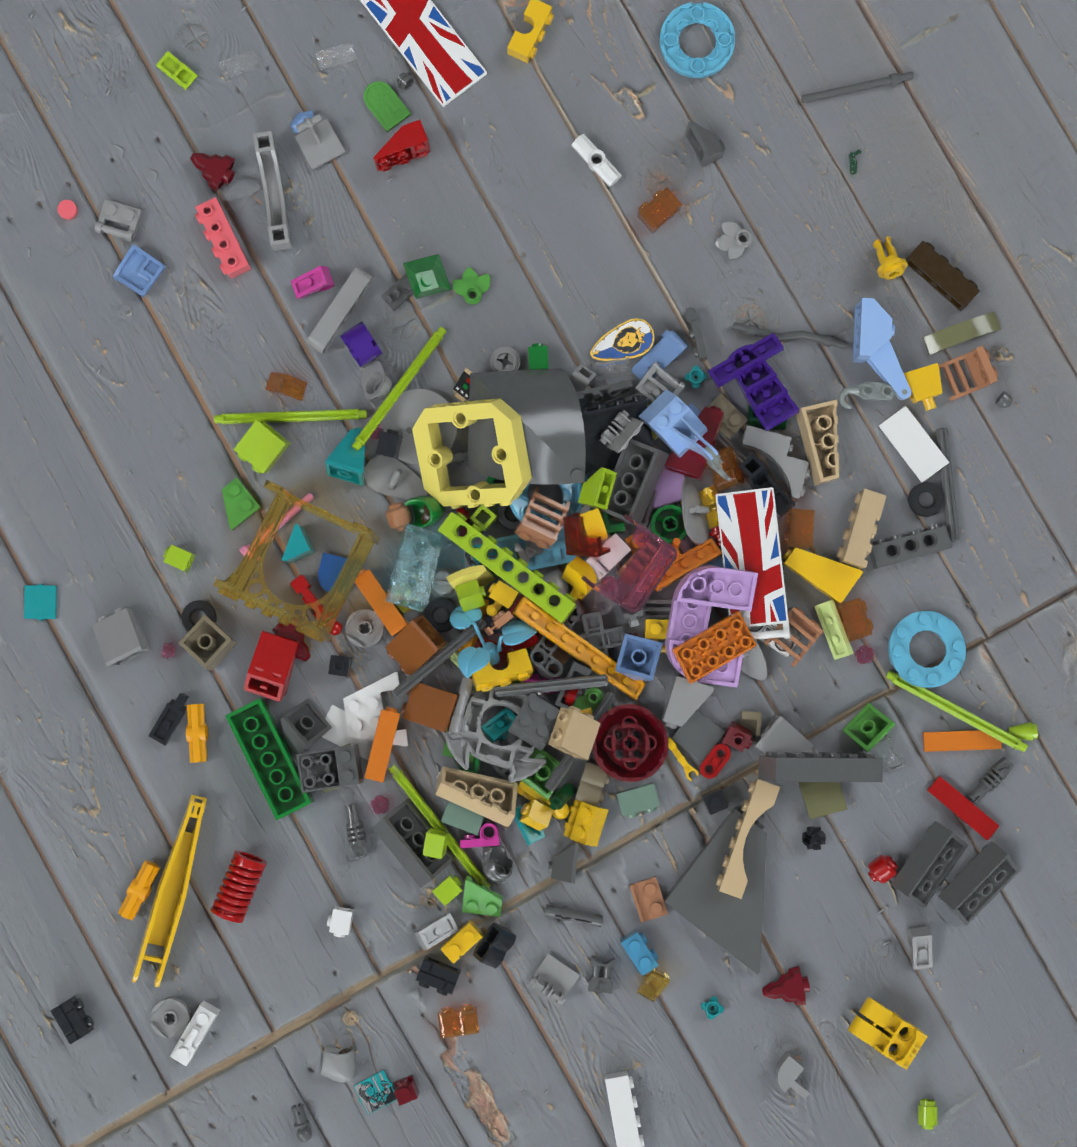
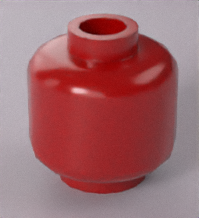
[868,854,898,884]

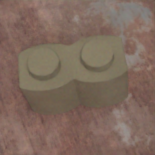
[575,761,610,806]

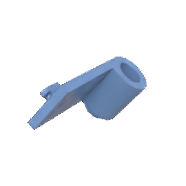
[630,330,688,380]

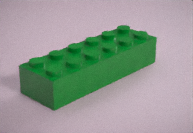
[225,698,314,821]

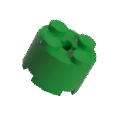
[650,505,687,545]

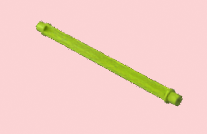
[352,327,447,451]
[214,409,367,425]
[885,670,1028,752]
[388,765,491,888]

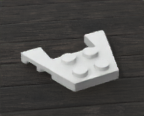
[343,672,409,747]

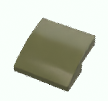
[798,782,848,819]

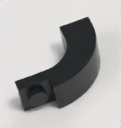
[739,453,795,517]

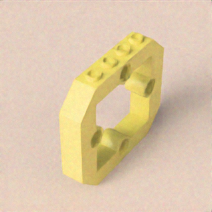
[412,398,532,509]

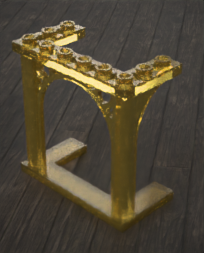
[213,480,381,643]

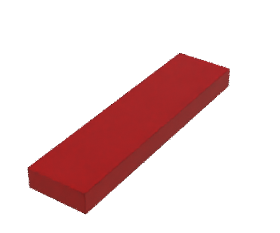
[926,776,999,841]

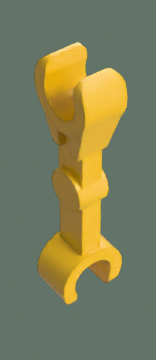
[668,737,699,781]

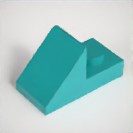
[481,707,516,743]

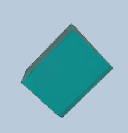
[282,524,315,564]

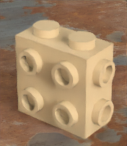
[548,706,600,760]

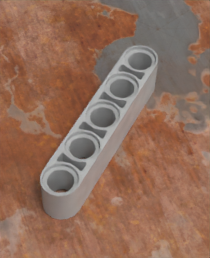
[306,267,374,354]

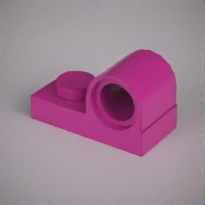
[291,266,335,299]
[460,821,500,848]

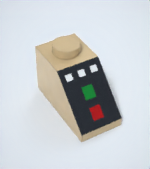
[453,368,472,402]

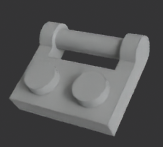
[95,199,143,242]
[634,361,685,403]

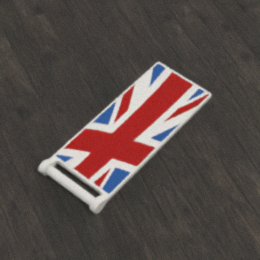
[359,0,487,107]
[716,487,791,640]

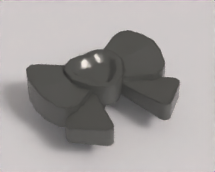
[514,540,544,563]

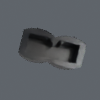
[473,922,516,968]

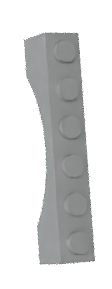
[253,131,293,251]

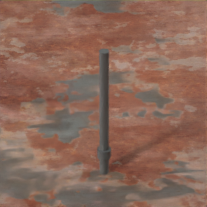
[801,72,914,103]

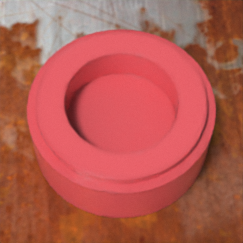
[57,200,78,220]

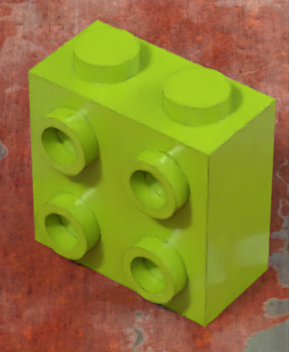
[233,419,291,474]

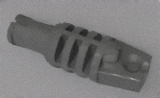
[968,757,1014,804]
[344,804,367,859]

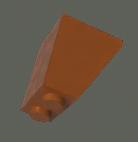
[385,615,448,675]
[401,682,458,733]

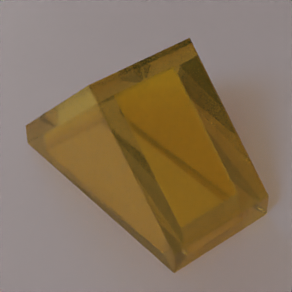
[637,968,670,1002]

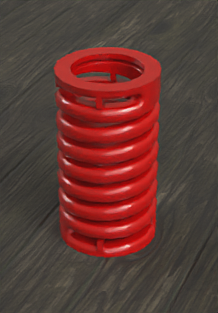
[210,850,267,923]

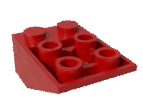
[373,119,431,172]
[243,631,299,702]

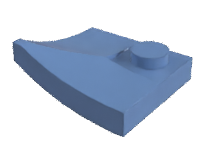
[113,244,166,298]

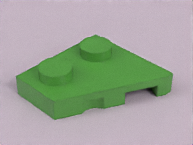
[222,477,261,530]
[462,876,503,917]

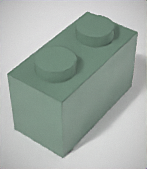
[616,782,660,819]
[441,801,484,835]

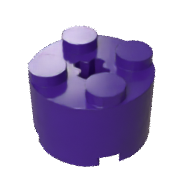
[340,321,383,367]

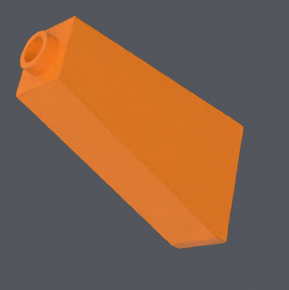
[353,569,409,637]
[364,707,400,782]

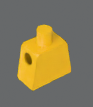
[904,363,942,411]

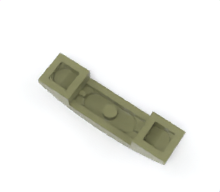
[923,312,1001,356]

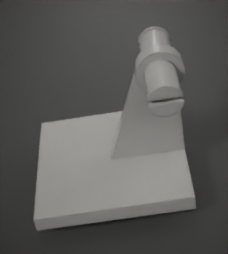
[294,113,345,170]

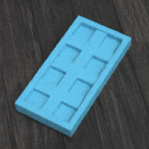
[496,524,577,571]

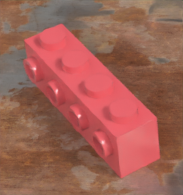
[195,197,251,279]

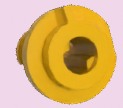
[873,236,908,280]

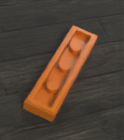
[922,730,1002,752]

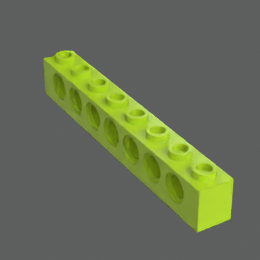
[438,512,577,624]

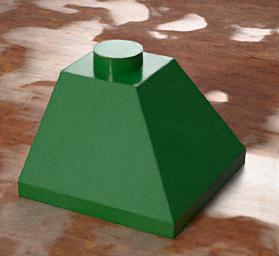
[403,254,451,299]

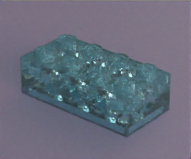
[385,524,444,612]

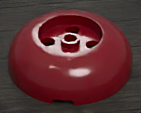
[592,704,668,782]

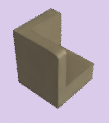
[739,711,762,736]

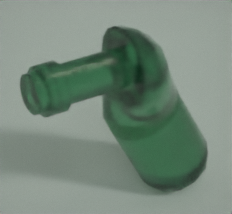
[849,149,861,175]

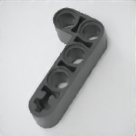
[529,604,581,680]

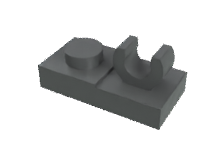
[381,274,414,311]

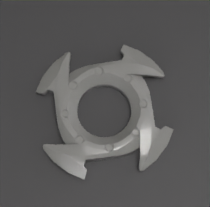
[444,677,552,783]

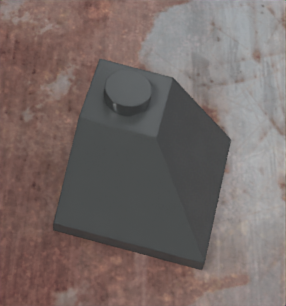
[685,121,725,167]
[281,699,332,754]
[548,840,579,883]

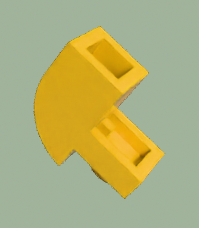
[580,508,608,545]
[561,556,597,603]

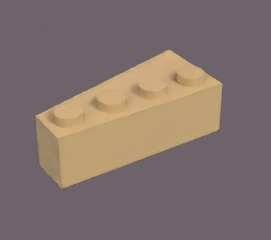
[796,400,839,486]
[836,489,886,570]
[435,766,518,828]

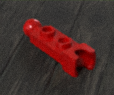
[290,574,342,636]

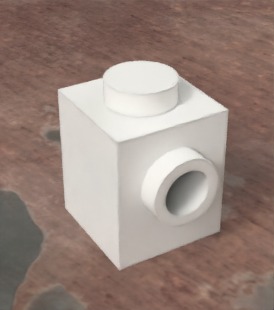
[327,906,354,937]

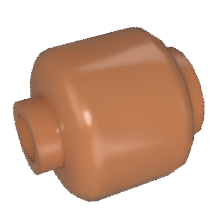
[385,502,413,531]

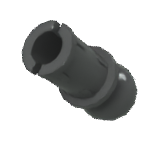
[291,1103,312,1142]

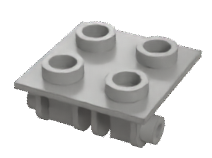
[599,410,644,453]
[526,953,580,1008]

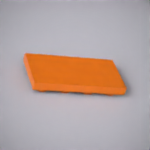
[671,611,757,684]

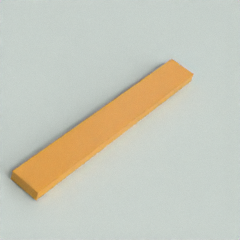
[513,597,646,700]

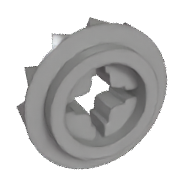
[490,347,520,372]

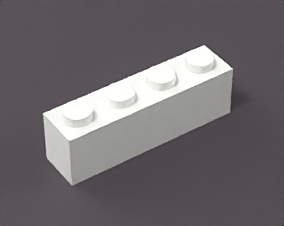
[604,1071,645,1147]

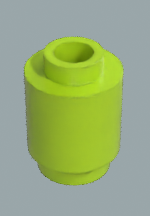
[918,1099,938,1130]

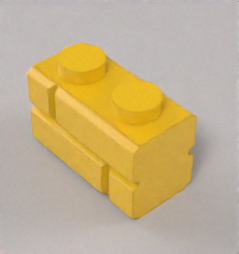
[441,920,483,964]

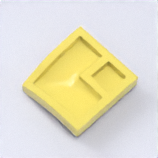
[446,565,496,591]

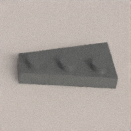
[576,380,634,409]

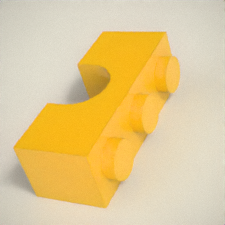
[507,0,554,64]
[471,648,533,692]

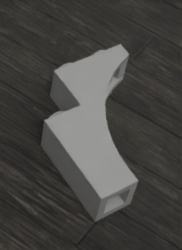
[740,425,811,501]

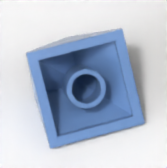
[615,634,663,681]

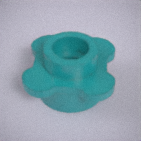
[684,366,707,389]
[701,996,724,1020]

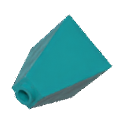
[325,428,366,486]

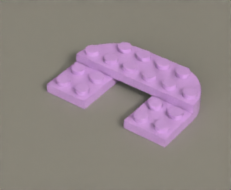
[665,565,758,687]

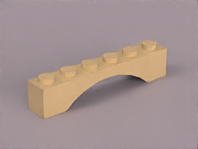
[716,778,780,899]

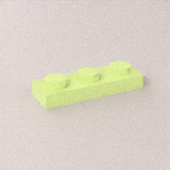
[814,599,854,660]

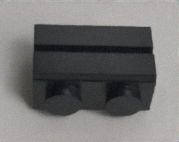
[416,956,461,996]
[51,996,94,1044]

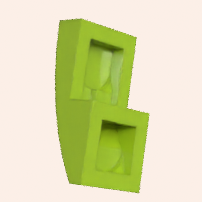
[156,51,198,90]

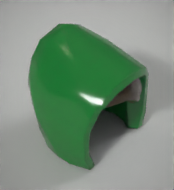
[405,495,445,529]

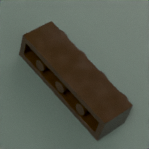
[906,241,980,312]

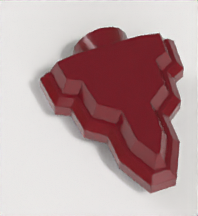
[190,153,235,192]
[272,617,311,662]
[762,966,810,1006]

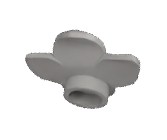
[715,222,753,259]

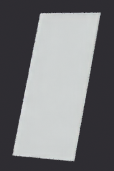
[879,406,949,482]
[322,705,373,761]

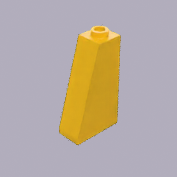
[782,547,863,604]

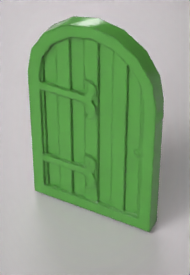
[364,81,411,132]

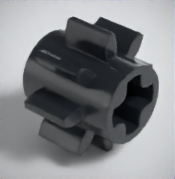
[802,826,826,850]

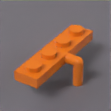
[647,538,722,592]

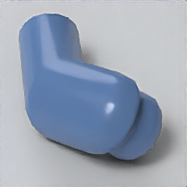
[290,110,314,133]

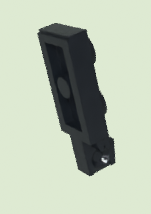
[149,693,189,746]

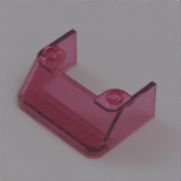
[581,514,677,613]

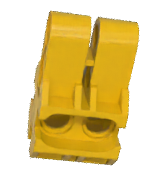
[847,996,928,1070]

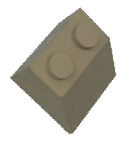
[179,614,238,671]

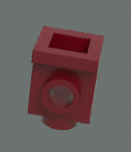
[722,721,754,752]
[394,1075,419,1106]

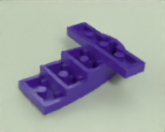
[708,332,799,432]

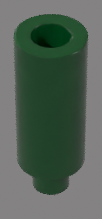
[550,783,576,810]

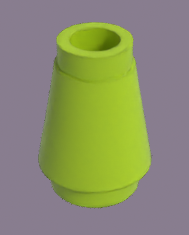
[1008,722,1038,741]

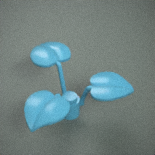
[450,606,537,678]

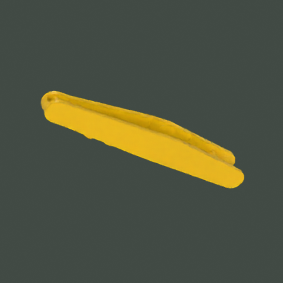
[131,794,207,987]

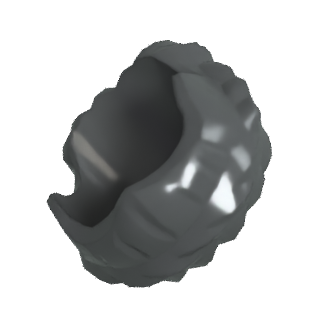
[482,845,513,883]

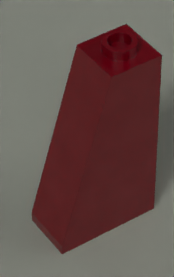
[664,406,724,481]

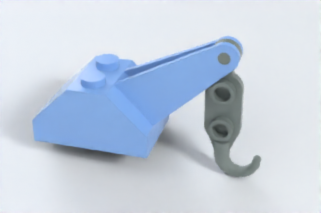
[839,298,911,409]
[639,389,731,481]

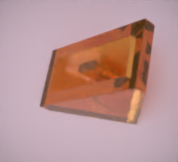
[265,372,308,401]

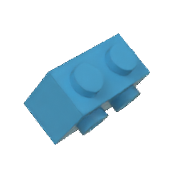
[620,929,659,976]

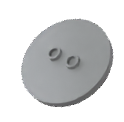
[381,389,458,465]

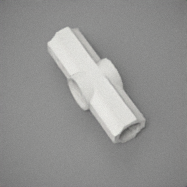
[571,134,622,188]

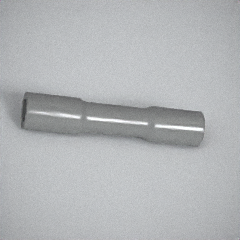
[448,677,473,736]

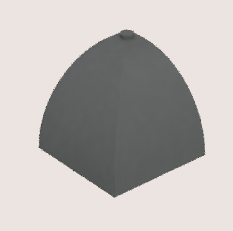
[467,368,586,485]

